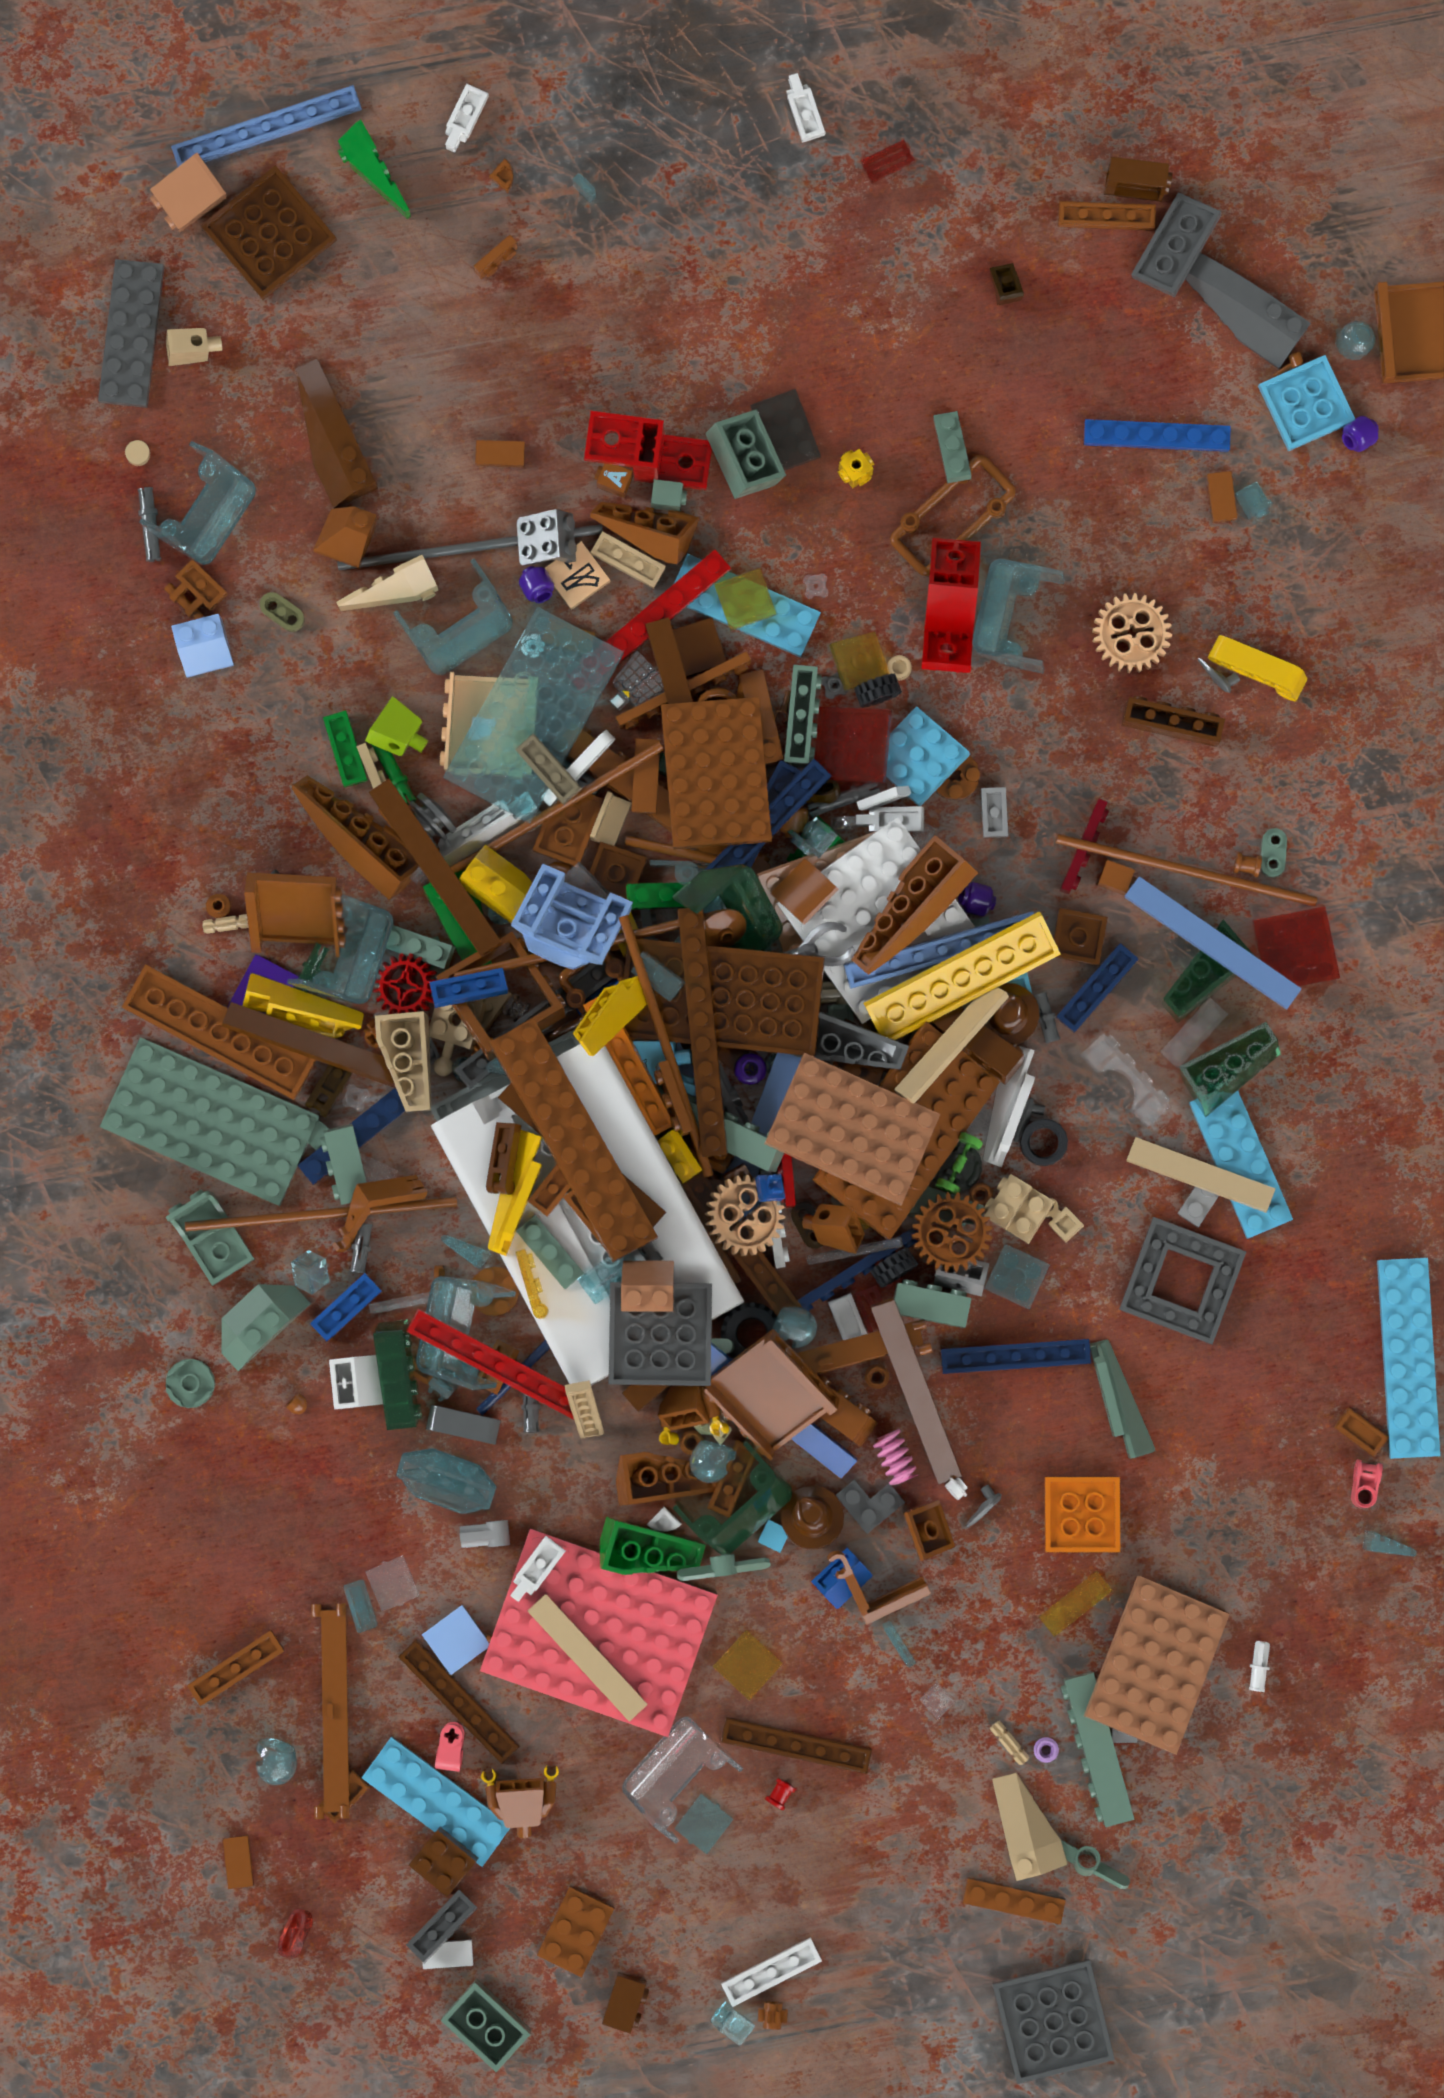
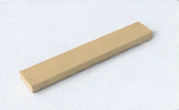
[894,987,1009,1104]
[1127,1137,1276,1213]
[565,1380,604,1439]
[527,1594,648,1722]

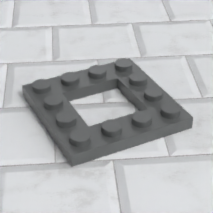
[1119,1217,1246,1345]

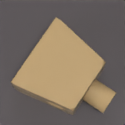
[166,328,222,366]

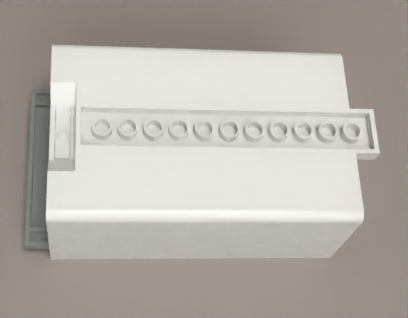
[431,1030,744,1386]

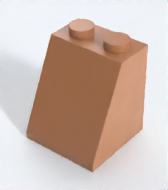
[150,153,226,233]
[621,1260,674,1312]

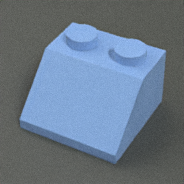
[171,614,234,678]

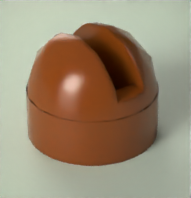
[286,1393,307,1414]

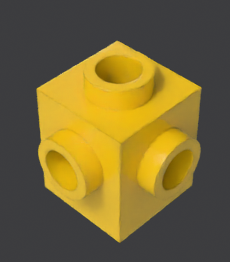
[838,449,874,489]

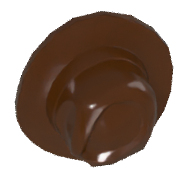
[984,983,1039,1045]
[781,1486,845,1550]

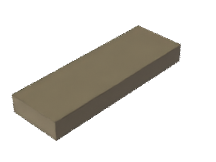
[515,733,583,805]

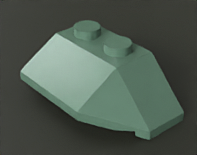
[221,1284,311,1371]

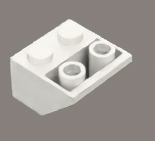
[329,1355,386,1410]

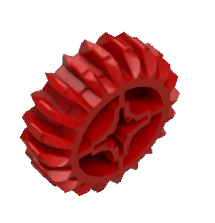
[373,953,437,1014]

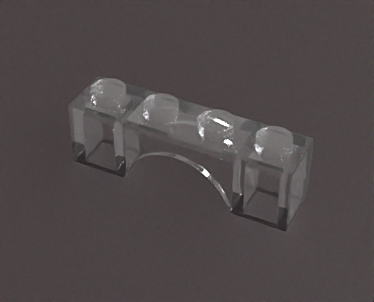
[1080,1034,1171,1128]

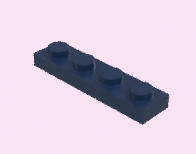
[1056,943,1139,1033]

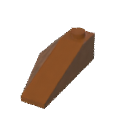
[616,1452,720,1506]

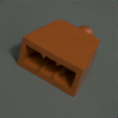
[803,1204,865,1254]

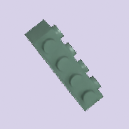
[784,665,822,768]

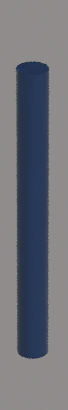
[476,1339,550,1416]

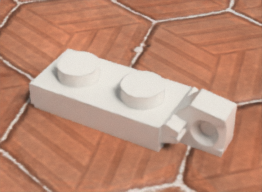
[786,73,825,143]
[445,84,489,153]
[856,806,924,832]
[510,1536,566,1602]

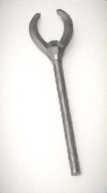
[787,922,855,967]

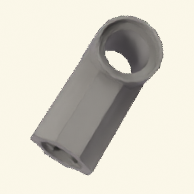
[460,1520,510,1548]

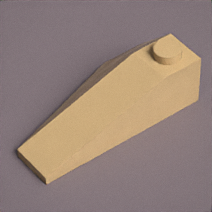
[336,555,438,611]
[992,1772,1068,1881]

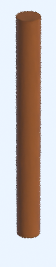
[625,836,718,864]

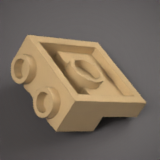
[984,1174,1055,1244]

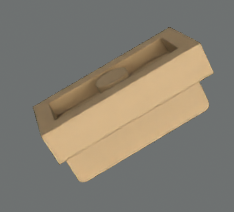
[590,791,632,846]

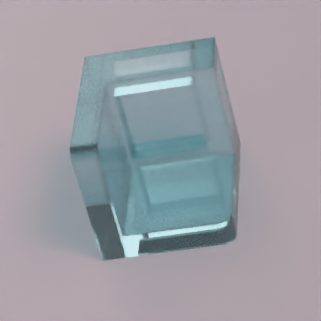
[291,1250,329,1294]

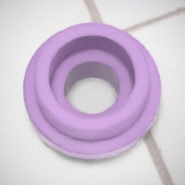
[1034,1737,1059,1763]

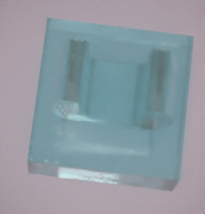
[428,1367,461,1402]

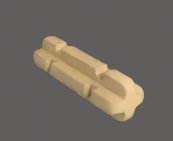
[202,914,248,934]
[990,1721,1029,1765]

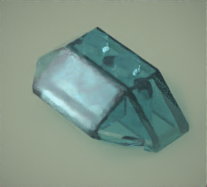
[396,1448,497,1514]

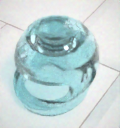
[773,1307,817,1348]
[690,1440,736,1483]
[256,1738,297,1785]

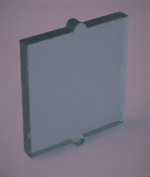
[674,1794,734,1854]

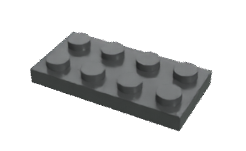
[1131,192,1222,298]

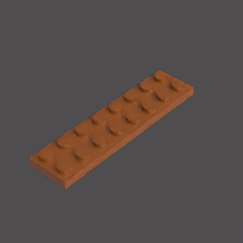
[122,964,317,1101]

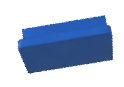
[811,1548,873,1609]

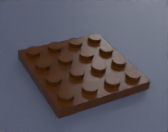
[201,165,337,301]

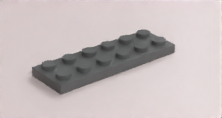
[98,259,165,408]

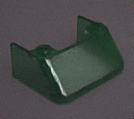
[672,864,783,951]
[673,1438,793,1555]

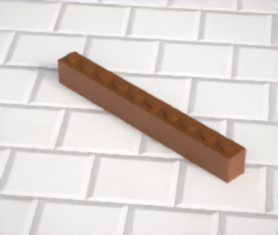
[556,723,771,892]

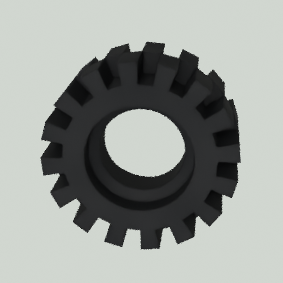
[854,673,902,708]
[870,1247,918,1288]

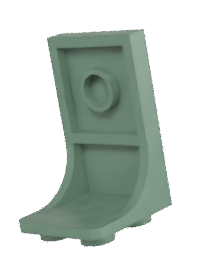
[165,1189,255,1286]

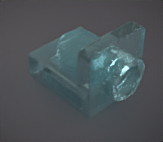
[1235,481,1273,520]
[711,2001,755,2046]

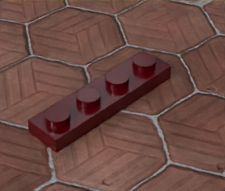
[1059,798,1109,895]

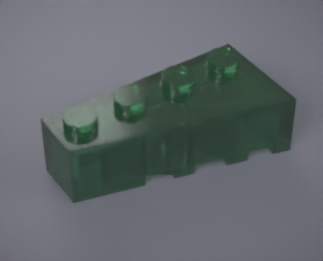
[1162,919,1255,1023]
[1179,1022,1281,1118]
[373,1319,422,1430]

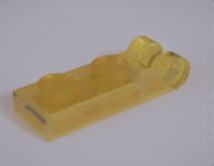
[515,1249,549,1319]

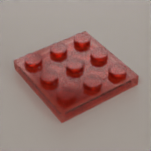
[814,707,892,783]
[1252,906,1340,987]

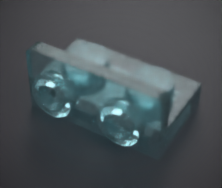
[787,817,838,858]

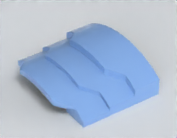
[511,864,633,970]

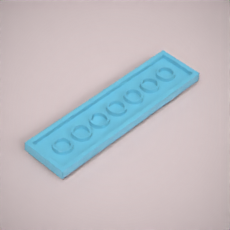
[1377,1258,1440,1459]

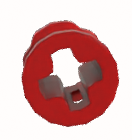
[765,1777,797,1811]

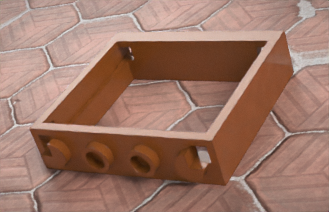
[436,932,566,1062]

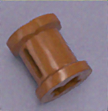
[1233,851,1262,878]

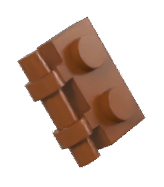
[164,559,228,620]

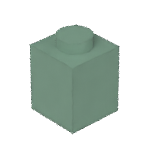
[651,479,687,512]

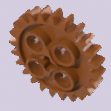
[912,1192,993,1273]

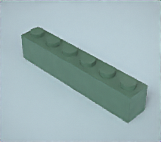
[656,1084,784,1172]
[1060,1671,1134,1827]

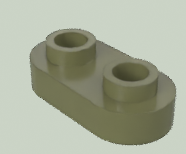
[260,592,305,632]

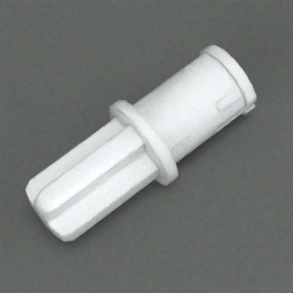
[1249,1641,1270,1692]

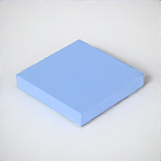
[422,1605,489,1675]

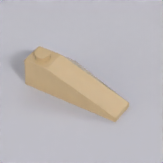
[375,1011,431,1112]

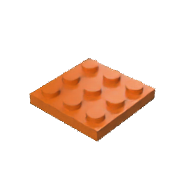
[1044,1477,1120,1552]

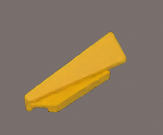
[242,973,364,1039]
[573,976,647,1056]
[488,1130,543,1256]

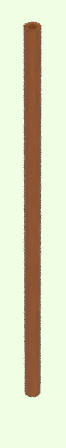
[450,741,665,873]
[1055,834,1317,907]
[453,910,718,977]
[619,915,714,1178]
[185,1197,458,1231]

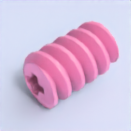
[873,1429,918,1485]

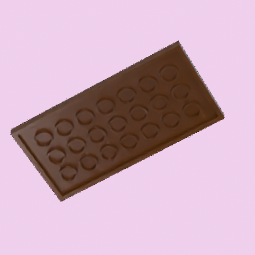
[624,938,825,1056]

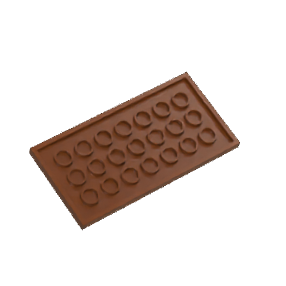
[812,1022,1000,1240]

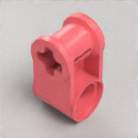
[1351,1459,1383,1508]
[435,1721,465,1772]

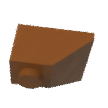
[313,506,377,568]

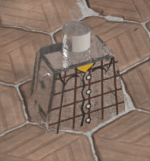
[609,651,664,711]

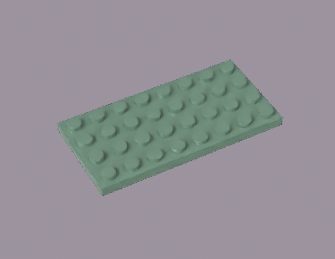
[100,1037,320,1206]

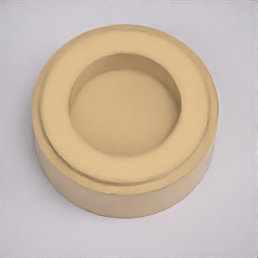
[125,440,150,466]
[887,655,912,681]

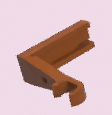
[332,1175,428,1252]
[827,1551,931,1625]

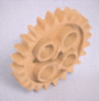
[1092,593,1172,673]
[705,1175,785,1256]

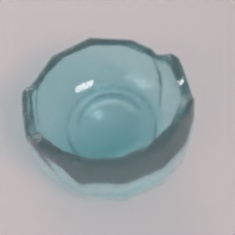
[1336,320,1376,360]

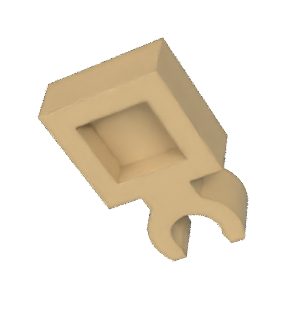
[1046,1198,1084,1243]

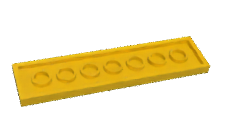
[863,911,1061,1040]

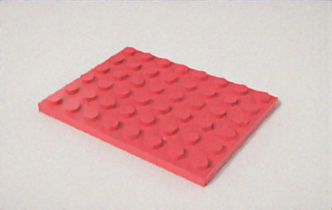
[480,1528,718,1737]

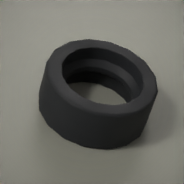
[1020,1119,1068,1166]

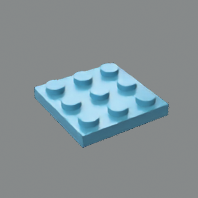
[1258,355,1355,452]
[866,706,970,806]

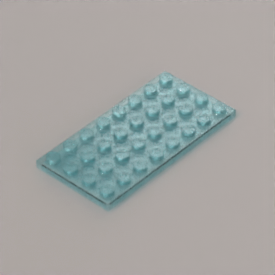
[443,607,624,824]

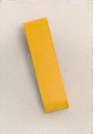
[1208,635,1307,702]

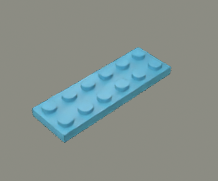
[674,554,821,658]
[1189,1083,1293,1239]
[362,1737,510,1867]

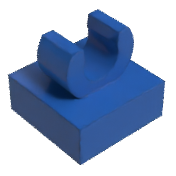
[755,1174,785,1202]

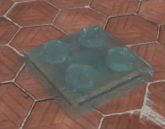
[984,1244,1050,1310]

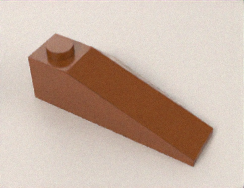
[590,502,699,564]
[737,669,784,768]

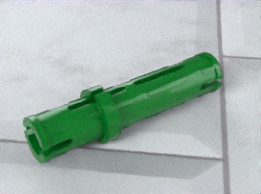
[370,744,417,806]

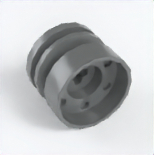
[410,792,457,848]

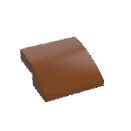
[770,858,839,925]

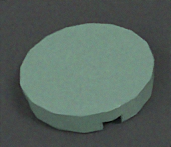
[166,1359,215,1408]

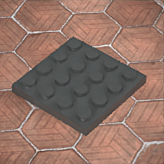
[609,1282,712,1386]
[992,1959,1115,2084]

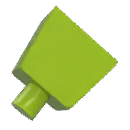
[365,696,429,756]

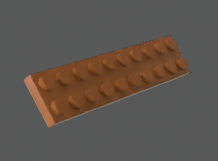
[489,1019,658,1263]

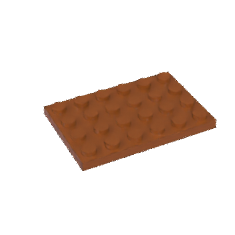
[661,697,772,850]

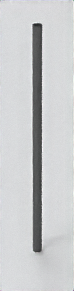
[337,524,603,571]

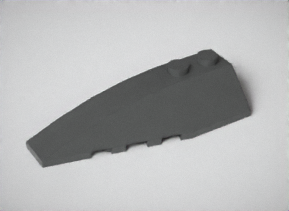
[1185,253,1311,369]
[791,1011,909,1069]

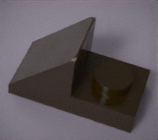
[990,263,1024,305]

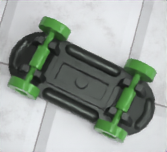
[932,1132,983,1196]

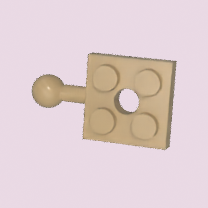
[429,1000,487,1076]

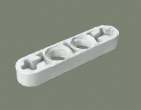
[542,730,615,807]

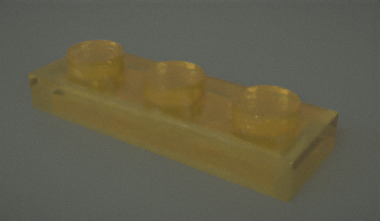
[1038,1571,1113,1637]

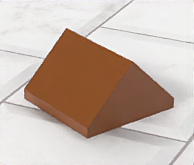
[903,1500,956,1561]

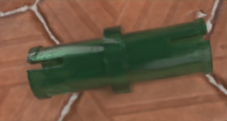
[293,942,330,993]

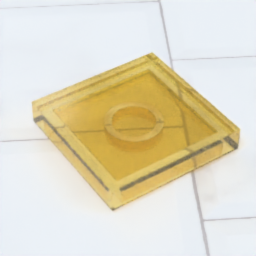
[714,568,776,631]
[829,632,889,691]
[713,1630,783,1701]

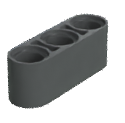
[426,1405,501,1445]

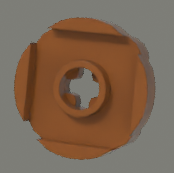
[936,756,980,800]
[470,1267,519,1316]

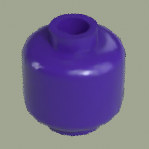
[1342,416,1379,452]
[519,566,554,603]
[958,882,996,916]
[733,1053,767,1085]

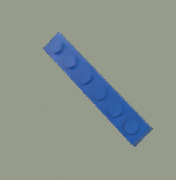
[1084,419,1231,452]

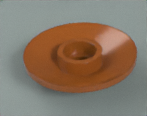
[705,909,746,947]

